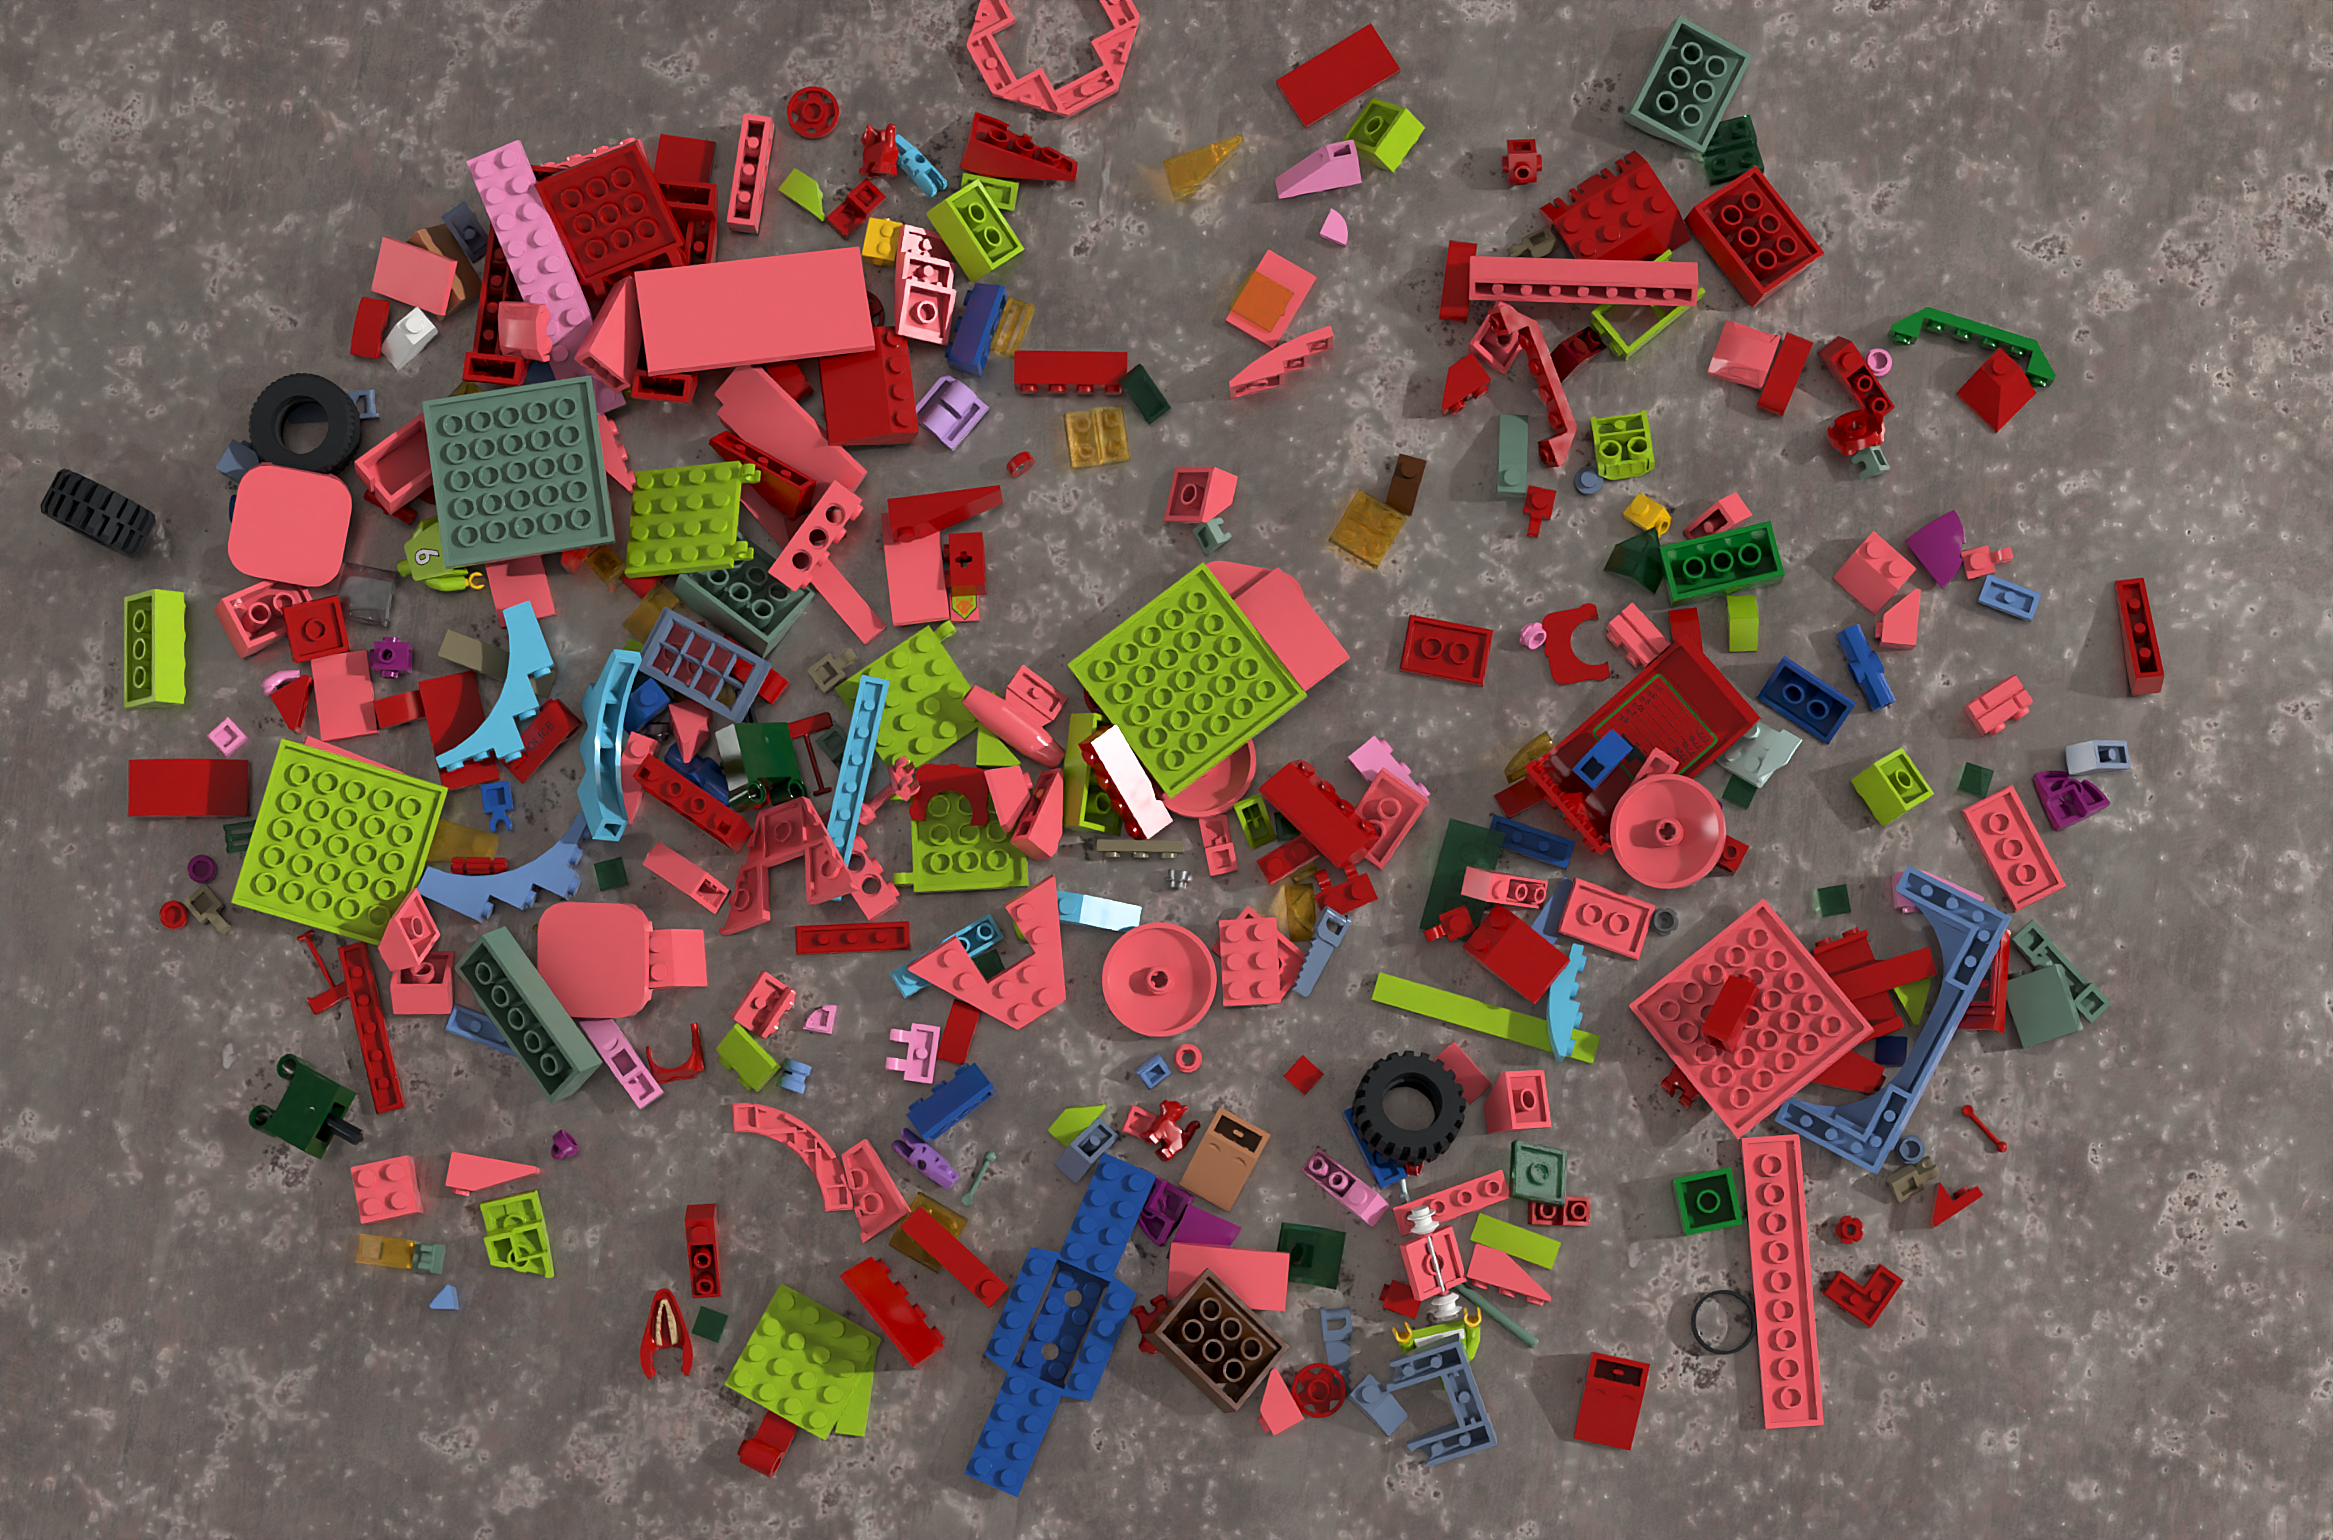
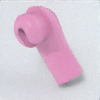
[261,669,301,696]

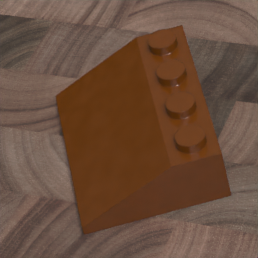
[1142,1268,1290,1413]

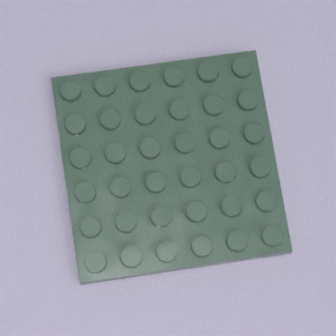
[422,375,616,569]

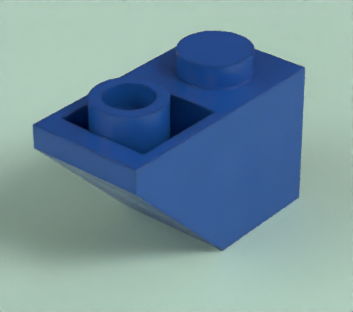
[1572,729,1633,790]

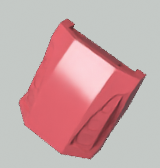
[498,301,552,362]
[1707,320,1781,390]

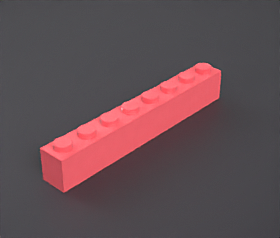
[1469,256,1698,306]

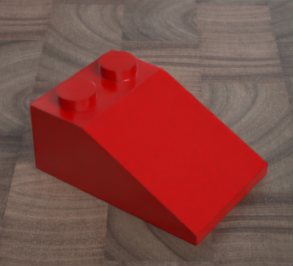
[1462,903,1571,1005]

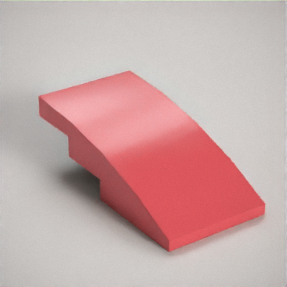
[894,225,956,346]
[1229,325,1334,399]
[881,512,950,626]
[1234,567,1350,692]
[1166,1242,1290,1311]

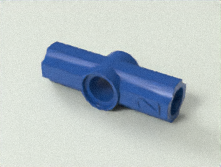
[1836,624,1896,712]
[664,742,732,809]

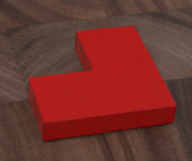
[1822,1264,1904,1328]

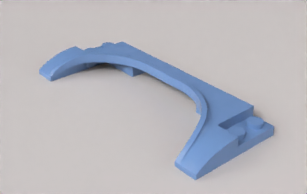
[1774,865,2012,1175]

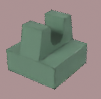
[1851,446,1891,479]
[1192,517,1232,555]
[412,1242,446,1274]

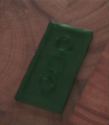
[1419,818,1505,941]

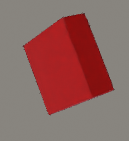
[1283,1055,1324,1096]

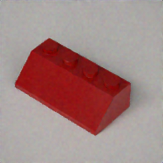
[1258,759,1381,869]

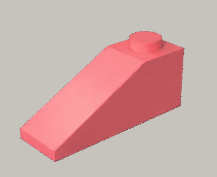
[620,732,662,825]
[1010,768,1063,861]
[445,1152,540,1196]

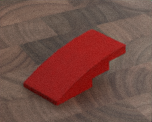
[128,759,248,819]

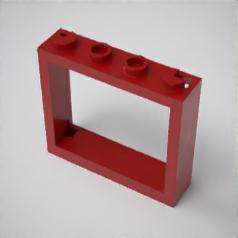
[632,753,754,854]

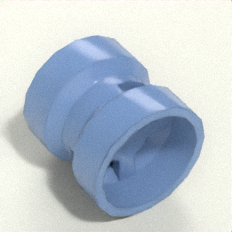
[776,1058,812,1094]

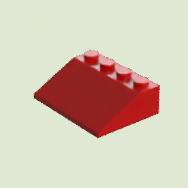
[1683,166,1825,308]
[817,326,919,446]
[840,1256,946,1369]

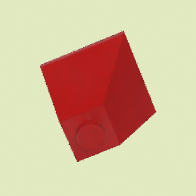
[1956,348,2036,433]

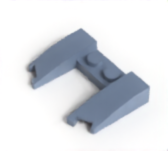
[1386,1333,1497,1467]

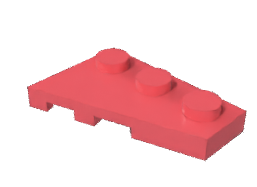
[841,1139,912,1243]

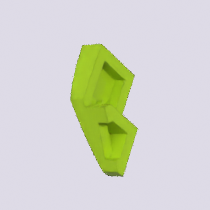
[778,168,825,222]
[1047,1104,1107,1148]

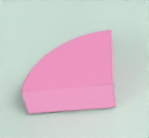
[1320,209,1348,247]
[803,1005,837,1034]

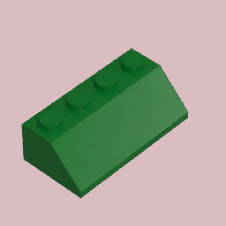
[1659,521,1785,608]

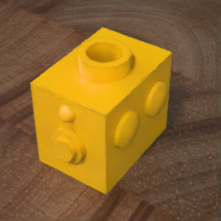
[862,217,903,268]

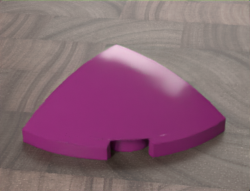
[1905,510,1966,589]
[2033,771,2111,832]
[1137,1168,1194,1247]
[1166,1204,1241,1259]

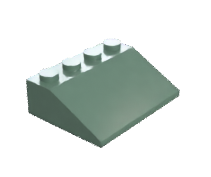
[1623,15,1753,154]
[672,531,818,659]

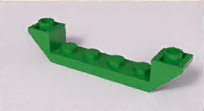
[1887,307,2056,388]

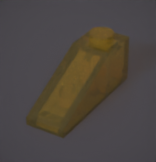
[1163,134,1244,199]

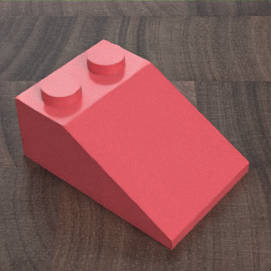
[214,579,313,659]

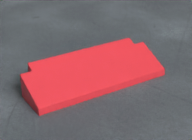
[714,364,868,511]

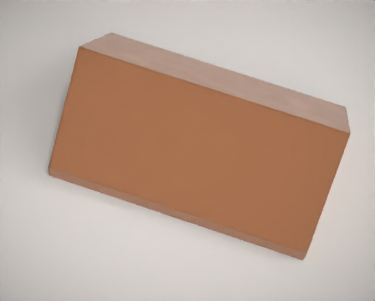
[406,223,482,322]

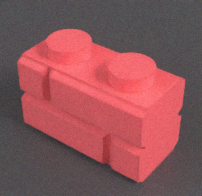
[1606,602,1671,670]
[1964,674,2033,736]

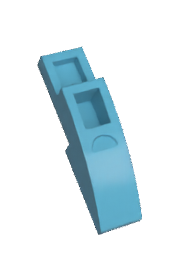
[890,914,1004,999]
[1546,943,1587,1063]

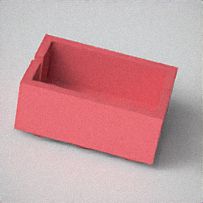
[354,413,433,515]

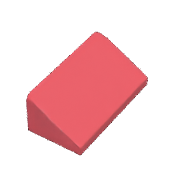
[1433,1041,1492,1104]

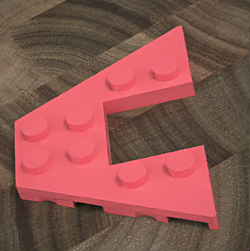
[719,796,859,936]
[907,874,1066,1030]

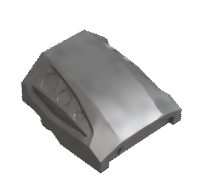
[337,562,400,628]

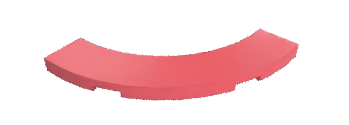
[732,1103,854,1212]

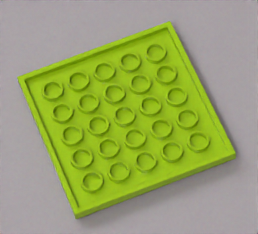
[1067,562,1307,800]
[231,738,448,946]

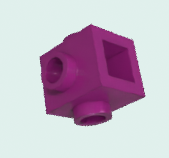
[369,637,413,679]

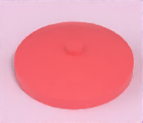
[1142,739,1257,819]
[1610,774,1726,889]
[1102,922,1217,1038]

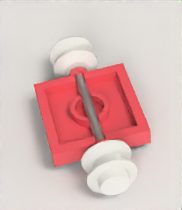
[1399,1205,1467,1321]

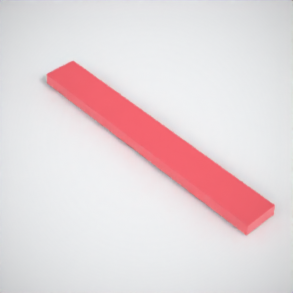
[740,483,887,646]

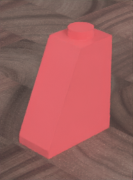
[642,841,731,914]

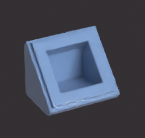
[1134,1053,1172,1090]
[429,1284,459,1310]

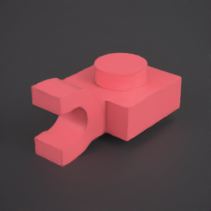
[1960,545,2014,581]

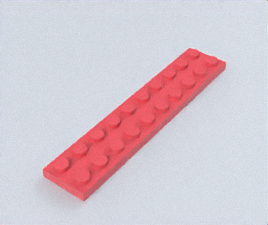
[1741,1134,1824,1429]

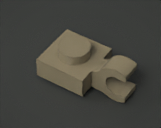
[1507,226,1560,258]
[807,648,859,694]
[183,883,232,935]
[1887,1156,1940,1203]

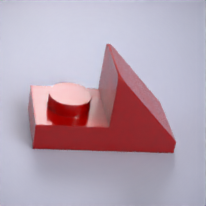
[1929,1182,1983,1228]

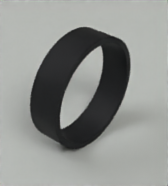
[1691,1290,1757,1355]

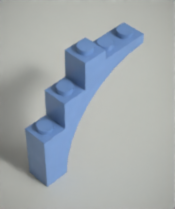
[417,811,591,924]

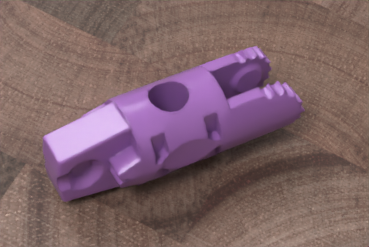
[891,1127,960,1190]

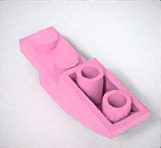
[576,1017,664,1109]

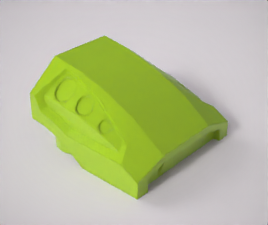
[1590,410,1655,480]

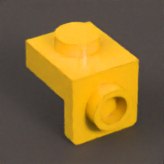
[1622,493,1673,541]

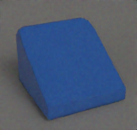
[1875,1036,1908,1067]

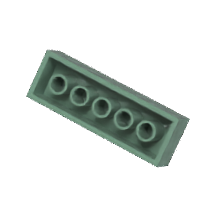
[454,926,603,1103]

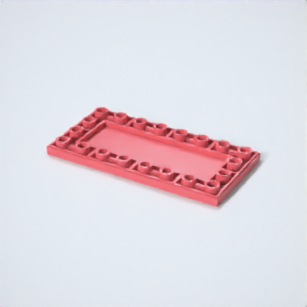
[634,246,875,376]

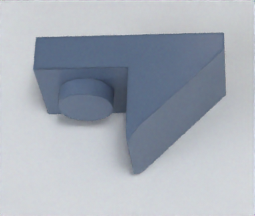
[441,201,488,262]

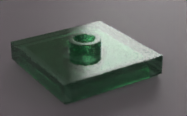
[1509,1140,1567,1208]

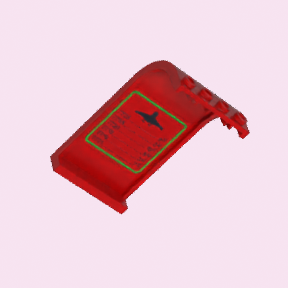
[1524,632,1762,854]

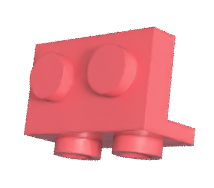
[730,970,796,1040]

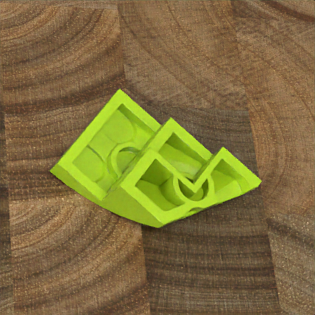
[480,1189,554,1278]

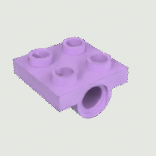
[916,372,989,452]

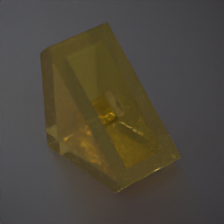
[583,545,628,592]
[356,1234,416,1270]

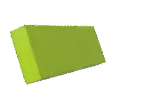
[1470,1213,1561,1270]
[835,1350,878,1437]

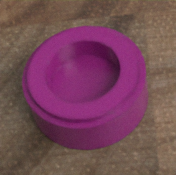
[187,855,218,884]

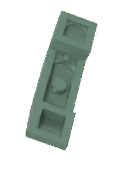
[2011,919,2112,1023]

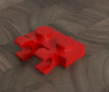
[1314,864,1378,921]

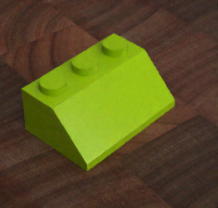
[926,179,1024,284]

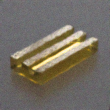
[989,296,1036,359]

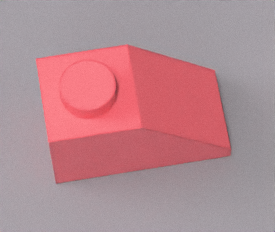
[1683,492,1752,540]
[1874,589,1921,650]
[668,699,713,763]
[1257,1368,1304,1436]

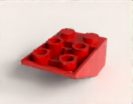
[1573,1352,1650,1451]

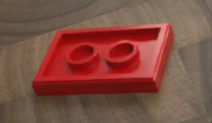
[1399,615,1494,687]

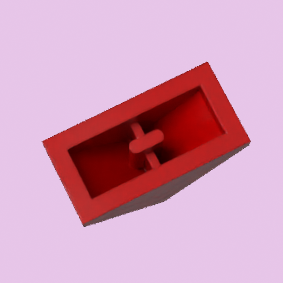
[270,675,314,735]

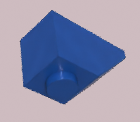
[623,677,675,736]

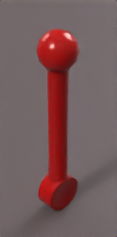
[1962,1105,2008,1153]

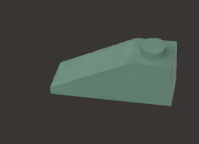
[1496,414,1528,499]

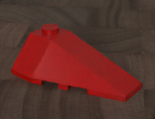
[959,112,1078,181]

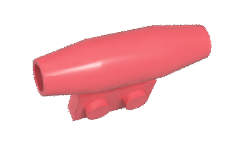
[961,665,1068,769]

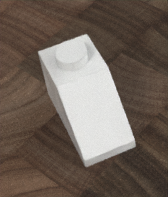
[381,306,441,370]

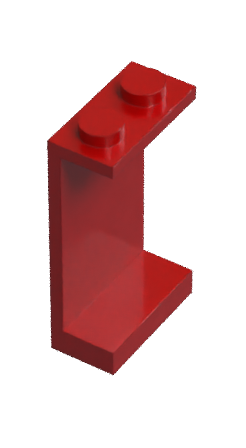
[1810,927,1904,1046]

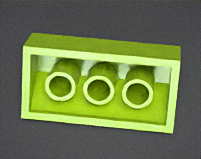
[124,589,186,709]
[1062,713,1132,836]

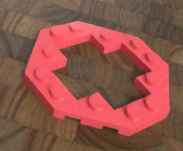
[966,0,1140,118]

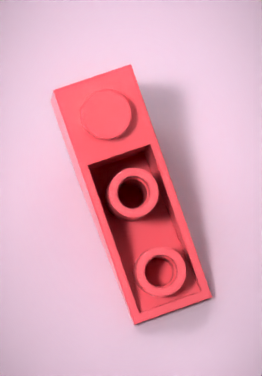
[598,413,637,496]
[1461,866,1548,909]
[1466,1243,1552,1306]

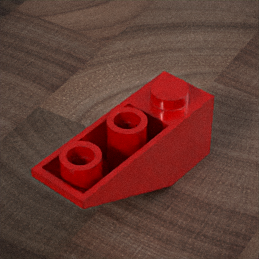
[1817,336,1895,417]
[684,1203,721,1298]

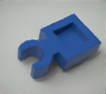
[480,781,514,833]

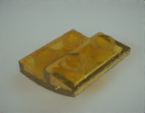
[1063,405,1130,470]
[1328,489,1408,570]
[888,1191,969,1274]

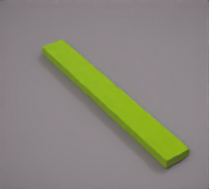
[1371,972,1601,1064]

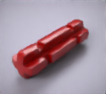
[450,857,507,874]

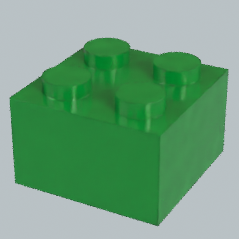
[1671,1167,1743,1237]

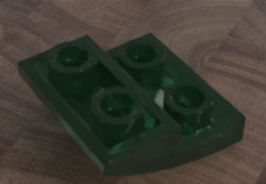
[1701,114,1765,186]

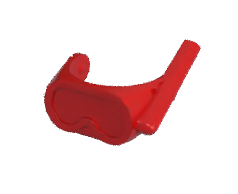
[646,1023,705,1084]

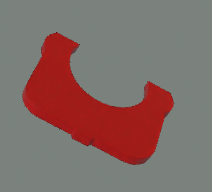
[1542,603,1610,685]
[909,764,989,827]

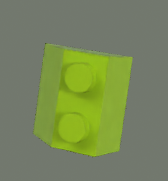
[1341,97,1425,172]
[1851,747,1934,827]
[716,1023,783,1092]

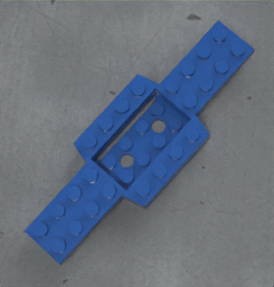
[964,1152,1157,1497]

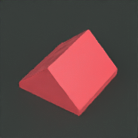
[1468,301,1522,375]

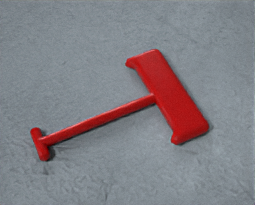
[787,712,834,796]
[297,929,349,1015]

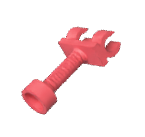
[859,756,920,825]

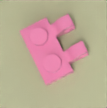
[885,1023,940,1084]

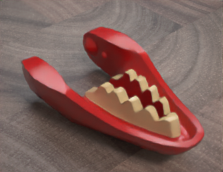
[639,1288,693,1380]

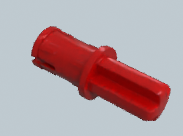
[363,488,418,526]

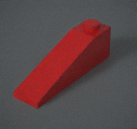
[709,430,817,518]
[887,485,1003,543]
[2115,578,2165,696]
[900,1205,1009,1308]

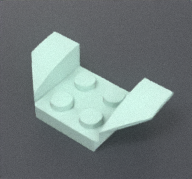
[1716,721,1802,789]

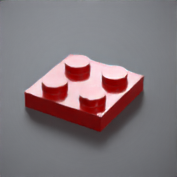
[281,595,350,663]

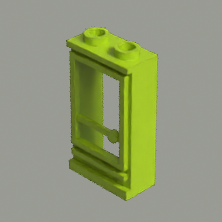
[1589,249,1705,361]

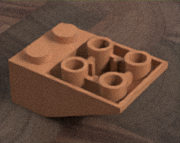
[1179,1107,1271,1212]

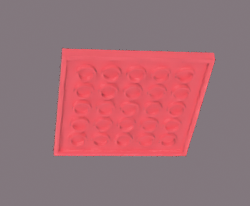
[1628,898,1874,1139]

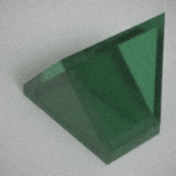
[1603,527,1663,595]

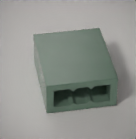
[2006,961,2084,1049]

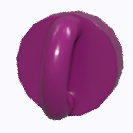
[551,1129,580,1160]

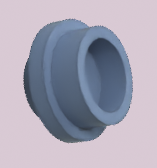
[1575,466,1603,494]
[1895,1135,1925,1164]

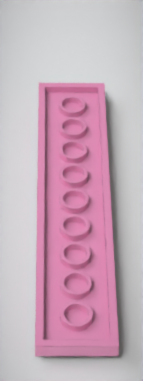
[466,140,628,415]

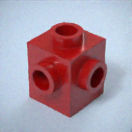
[1502,139,1542,185]

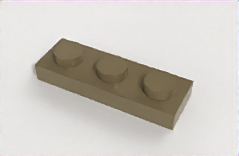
[1097,839,1183,859]

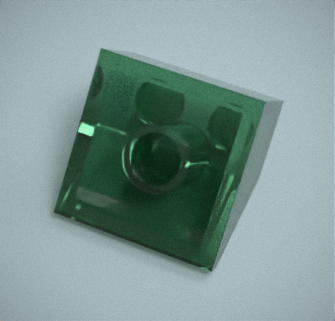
[1277,1222,1346,1290]

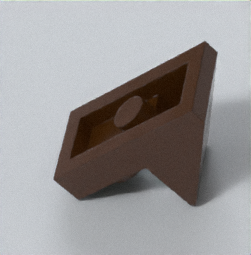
[1384,453,1427,516]

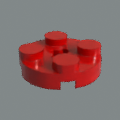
[1827,410,1886,456]

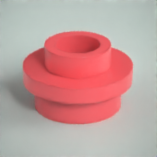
[1173,1044,1202,1073]

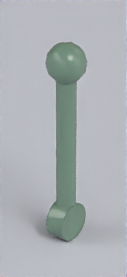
[961,1151,996,1206]

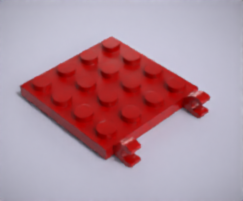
[534,140,688,300]

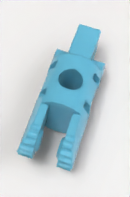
[895,134,948,198]

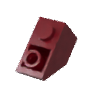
[1550,326,1607,383]

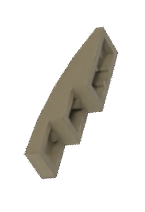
[438,629,558,699]

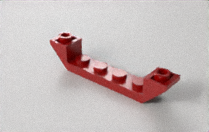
[1488,305,1577,468]

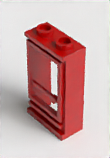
[1957,929,2011,1034]

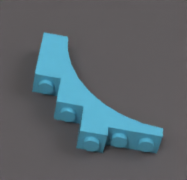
[436,601,555,772]
[576,649,642,842]

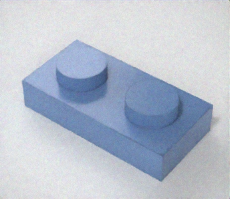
[1977,574,2042,622]

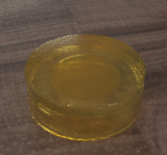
[1289,861,1318,884]

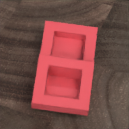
[1198,812,1238,876]

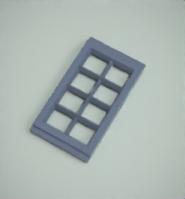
[638,607,773,723]

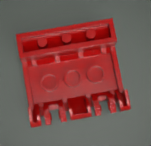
[1539,150,1691,261]

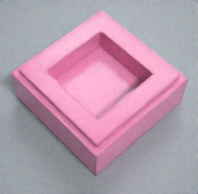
[207,717,248,758]

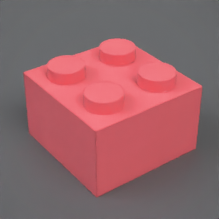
[350,1155,424,1226]

